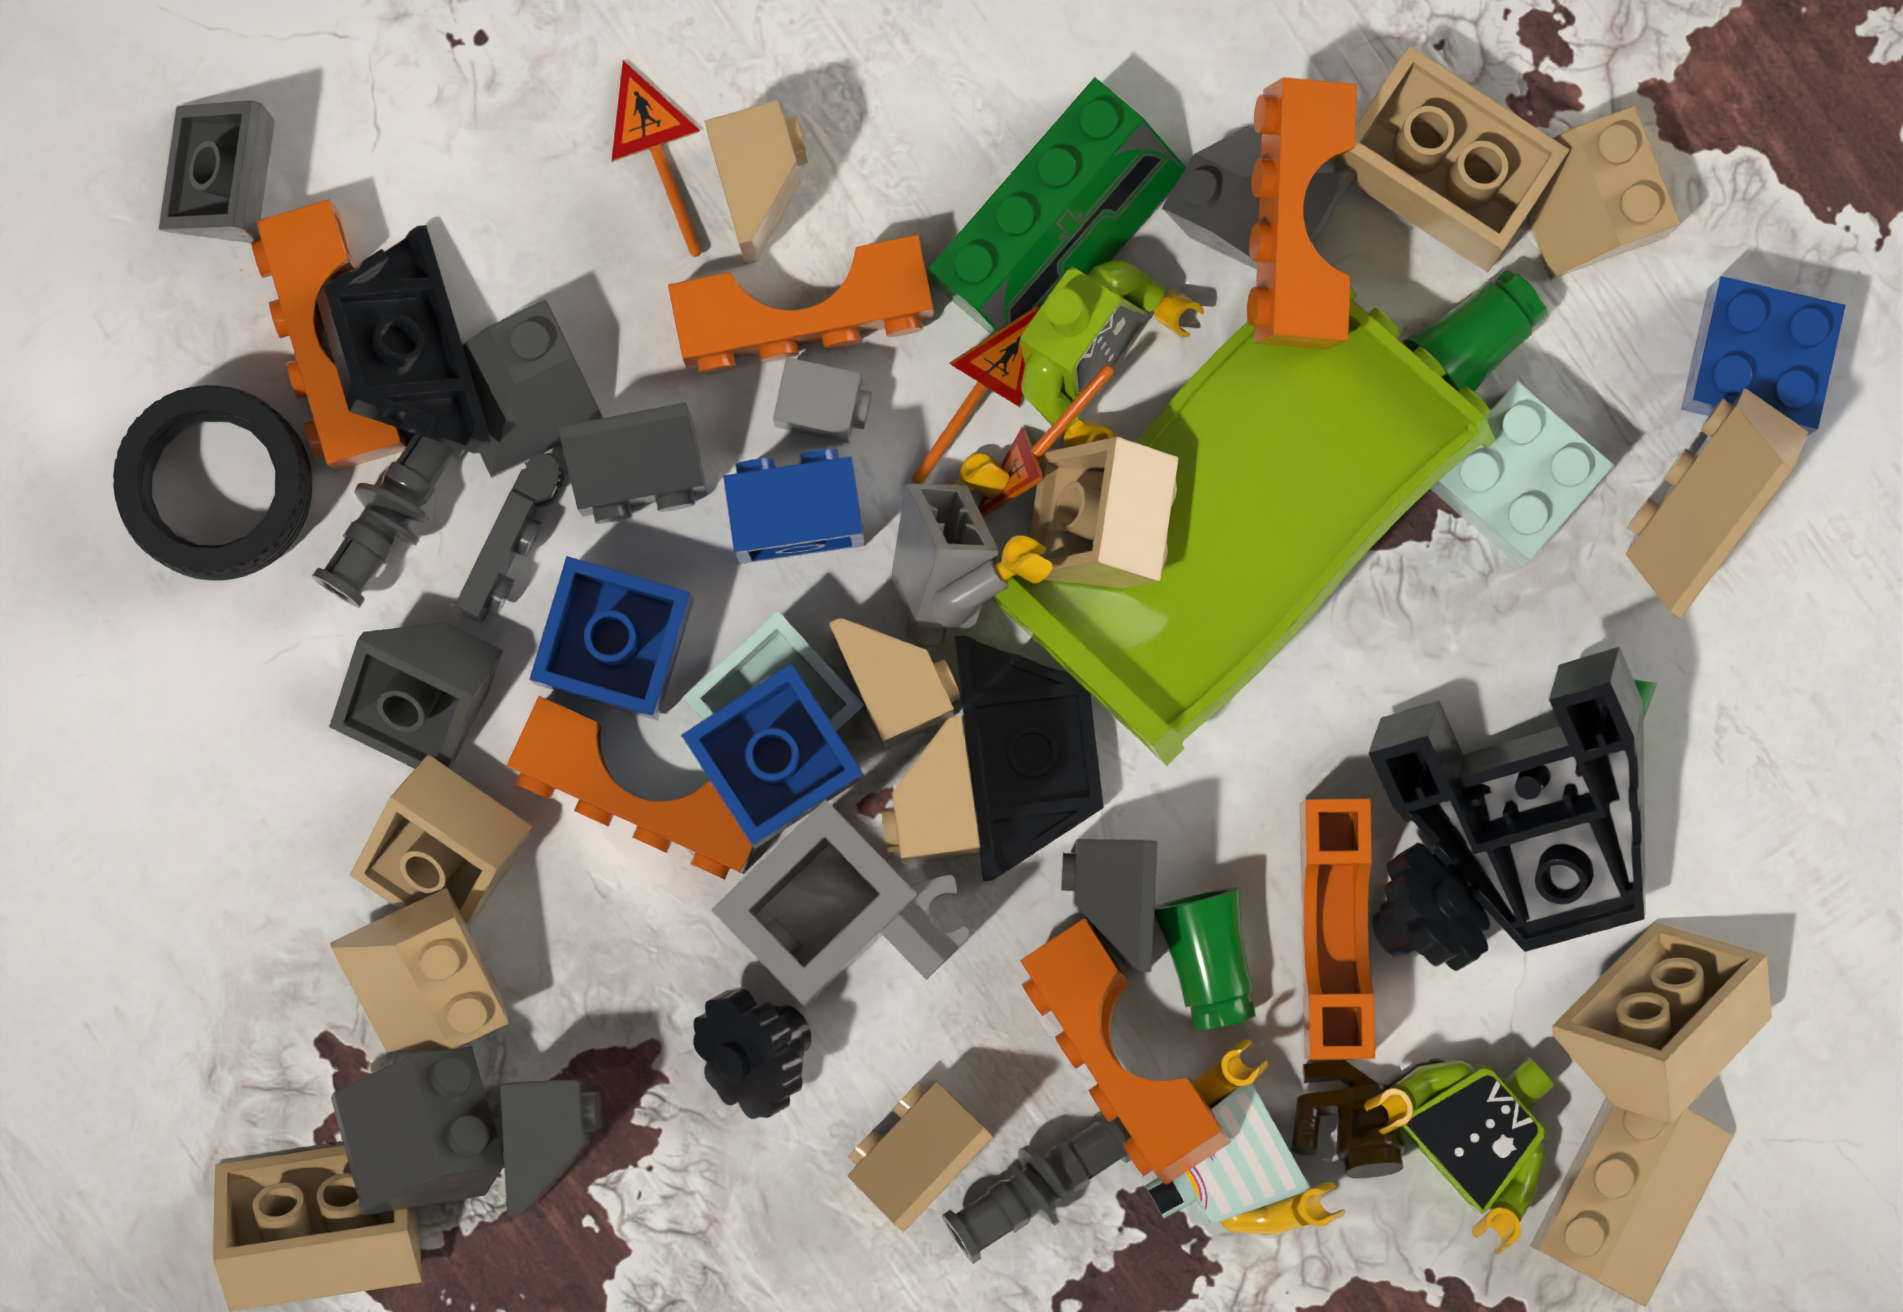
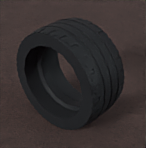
[113,385,312,581]

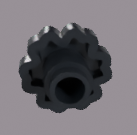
[1372,843,1490,971]
[693,988,812,1119]

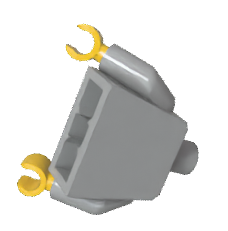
[892,453,1052,646]

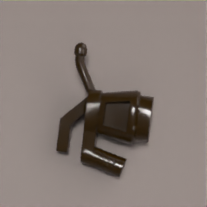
[1291,1058,1444,1178]

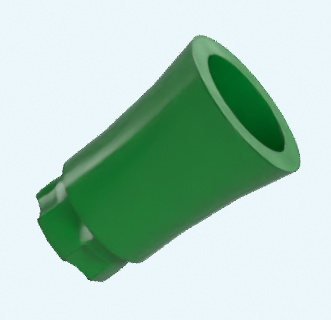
[1403,269,1548,392]
[1154,887,1256,1031]

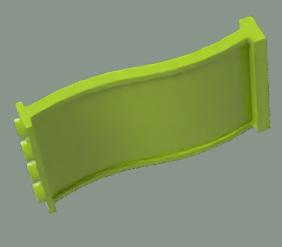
[992,286,1496,766]

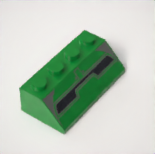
[928,77,1186,335]

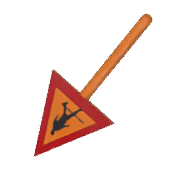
[611,60,702,257]
[912,306,1040,484]
[978,365,1114,518]

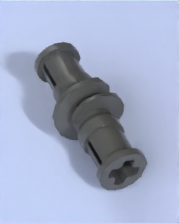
[312,434,465,608]
[942,1111,1131,1264]

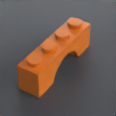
[1247,77,1357,349]
[251,199,407,471]
[668,235,934,374]
[506,696,755,880]
[1300,799,1375,1060]
[1020,918,1231,1185]

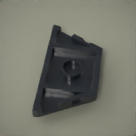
[316,225,491,454]
[955,636,1104,882]

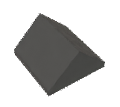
[158,100,275,243]

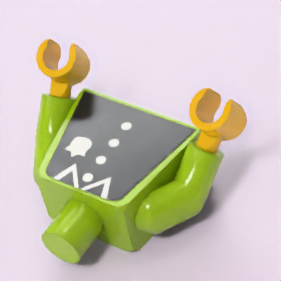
[1020,260,1204,448]
[1364,1058,1555,1255]

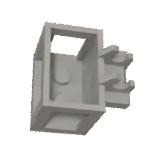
[711,799,969,1006]

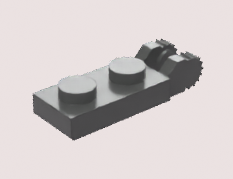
[456,452,565,623]

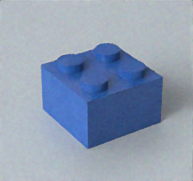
[1681,276,1846,436]
[723,449,865,564]
[529,556,694,721]
[681,663,864,849]

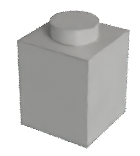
[773,357,872,443]

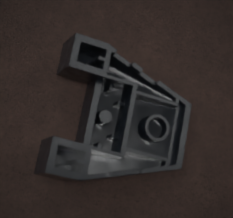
[1368,647,1646,952]

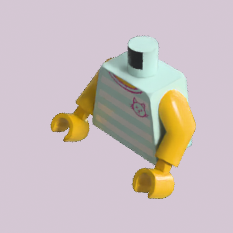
[1145,1039,1345,1235]

